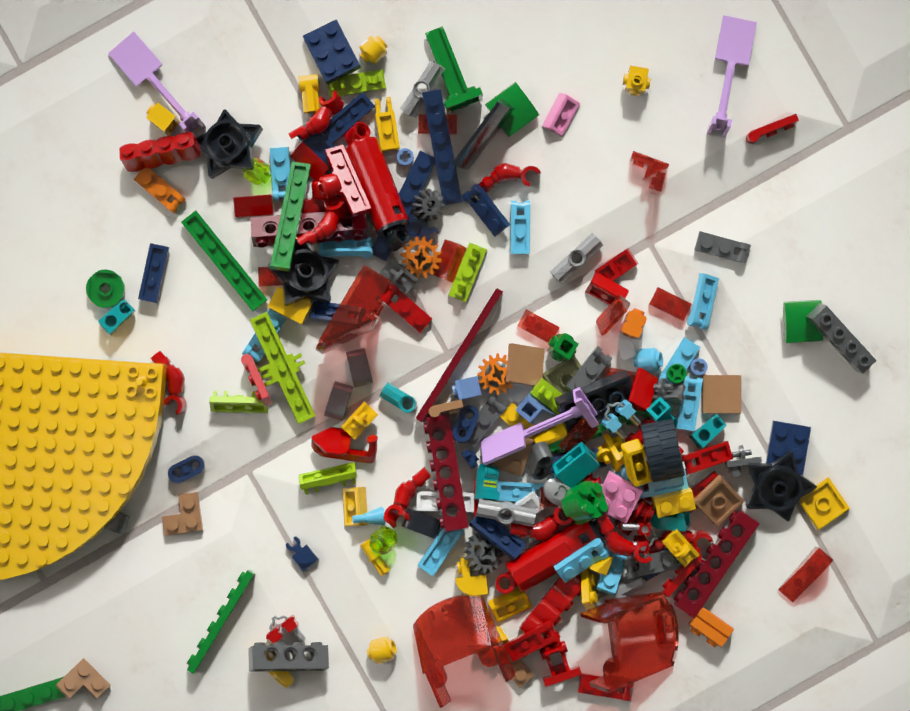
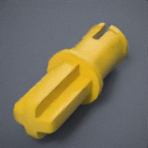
[360,539,390,576]

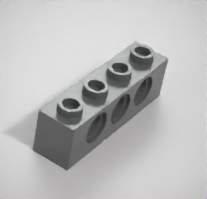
[806,304,877,374]
[248,642,329,672]

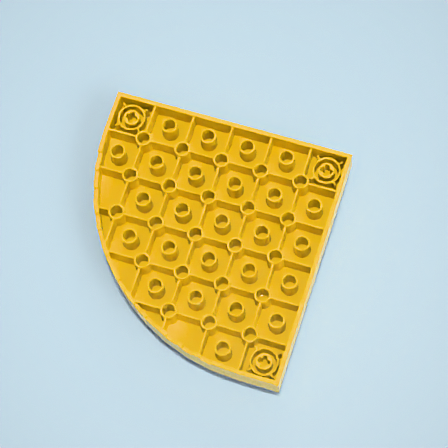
[0,353,167,580]

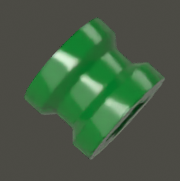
[666,364,687,383]

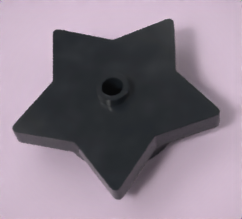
[196,109,263,179]
[267,243,339,306]
[745,450,817,522]

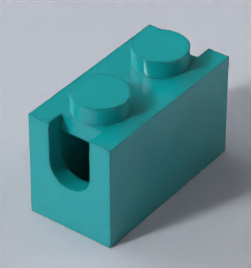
[552,441,600,488]

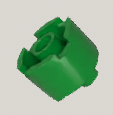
[561,481,608,525]

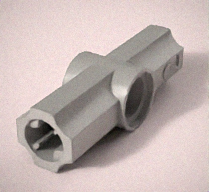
[400,60,445,118]
[550,233,603,284]
[476,498,537,527]
[593,576,646,614]

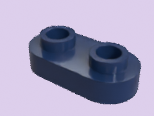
[452,405,479,443]
[168,455,205,483]

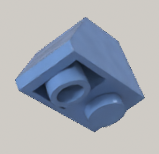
[452,376,482,400]
[515,392,557,431]

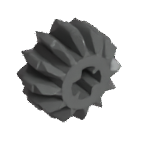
[411,188,445,222]

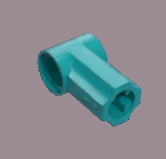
[379,382,417,413]

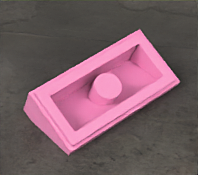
[542,93,580,137]

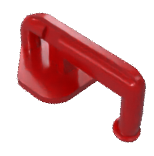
[311,427,378,463]

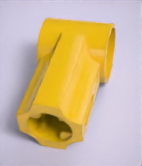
[298,74,320,113]

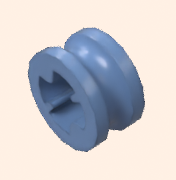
[397,148,414,166]
[690,358,708,376]

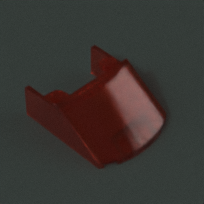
[316,265,391,355]
[581,592,679,693]
[413,595,516,708]

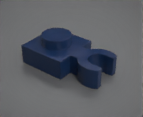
[406,214,439,243]
[461,449,479,469]
[286,536,319,571]

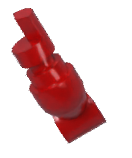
[288,90,344,140]
[479,163,541,193]
[296,196,348,246]
[150,351,187,416]
[384,467,432,529]
[510,506,573,541]
[597,514,653,563]
[648,530,713,554]

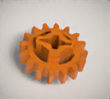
[401,236,442,278]
[477,353,513,395]

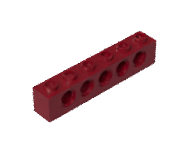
[251,210,368,248]
[423,414,469,533]
[673,510,760,619]

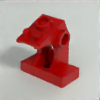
[539,638,582,687]

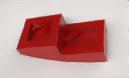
[594,248,639,281]

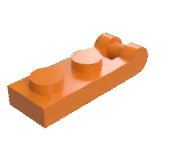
[133,168,186,214]

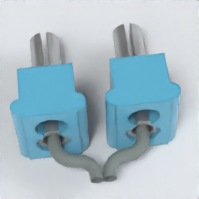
[601,400,641,440]

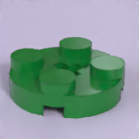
[86,269,125,308]

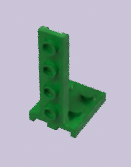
[425,26,483,115]

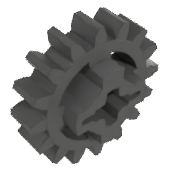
[463,533,504,574]

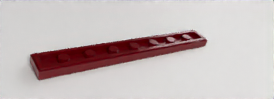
[416,288,503,422]

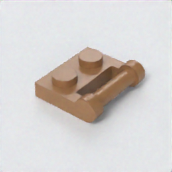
[429,399,463,417]

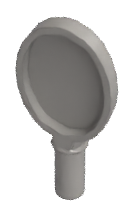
[543,478,570,506]

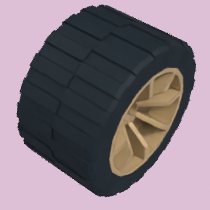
[641,419,685,482]

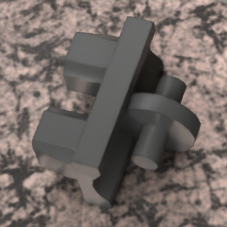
[379,258,418,294]
[652,378,686,406]
[725,445,762,477]

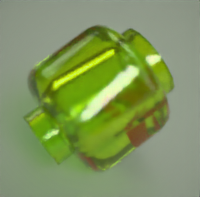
[242,157,271,186]
[369,526,398,555]

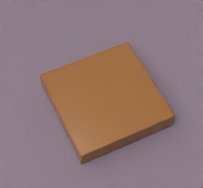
[506,343,545,386]
[702,375,741,413]
[694,474,744,527]

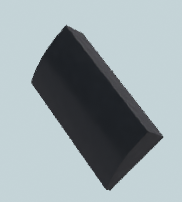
[452,99,515,170]
[554,370,635,436]

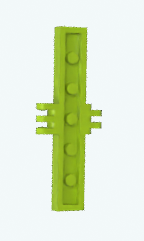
[249,312,316,424]

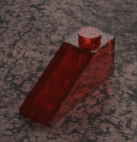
[778,546,833,602]

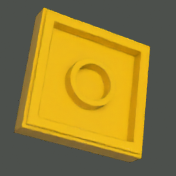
[798,477,850,530]

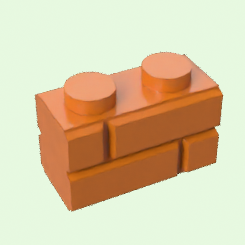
[619,308,647,339]
[688,607,734,648]

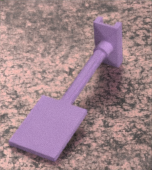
[707,15,757,138]
[108,31,206,132]
[481,387,599,465]

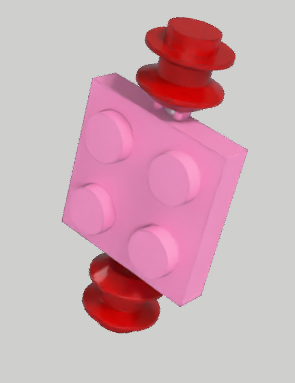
[582,471,655,524]

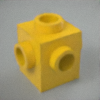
[622,65,651,96]

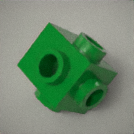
[547,333,579,362]

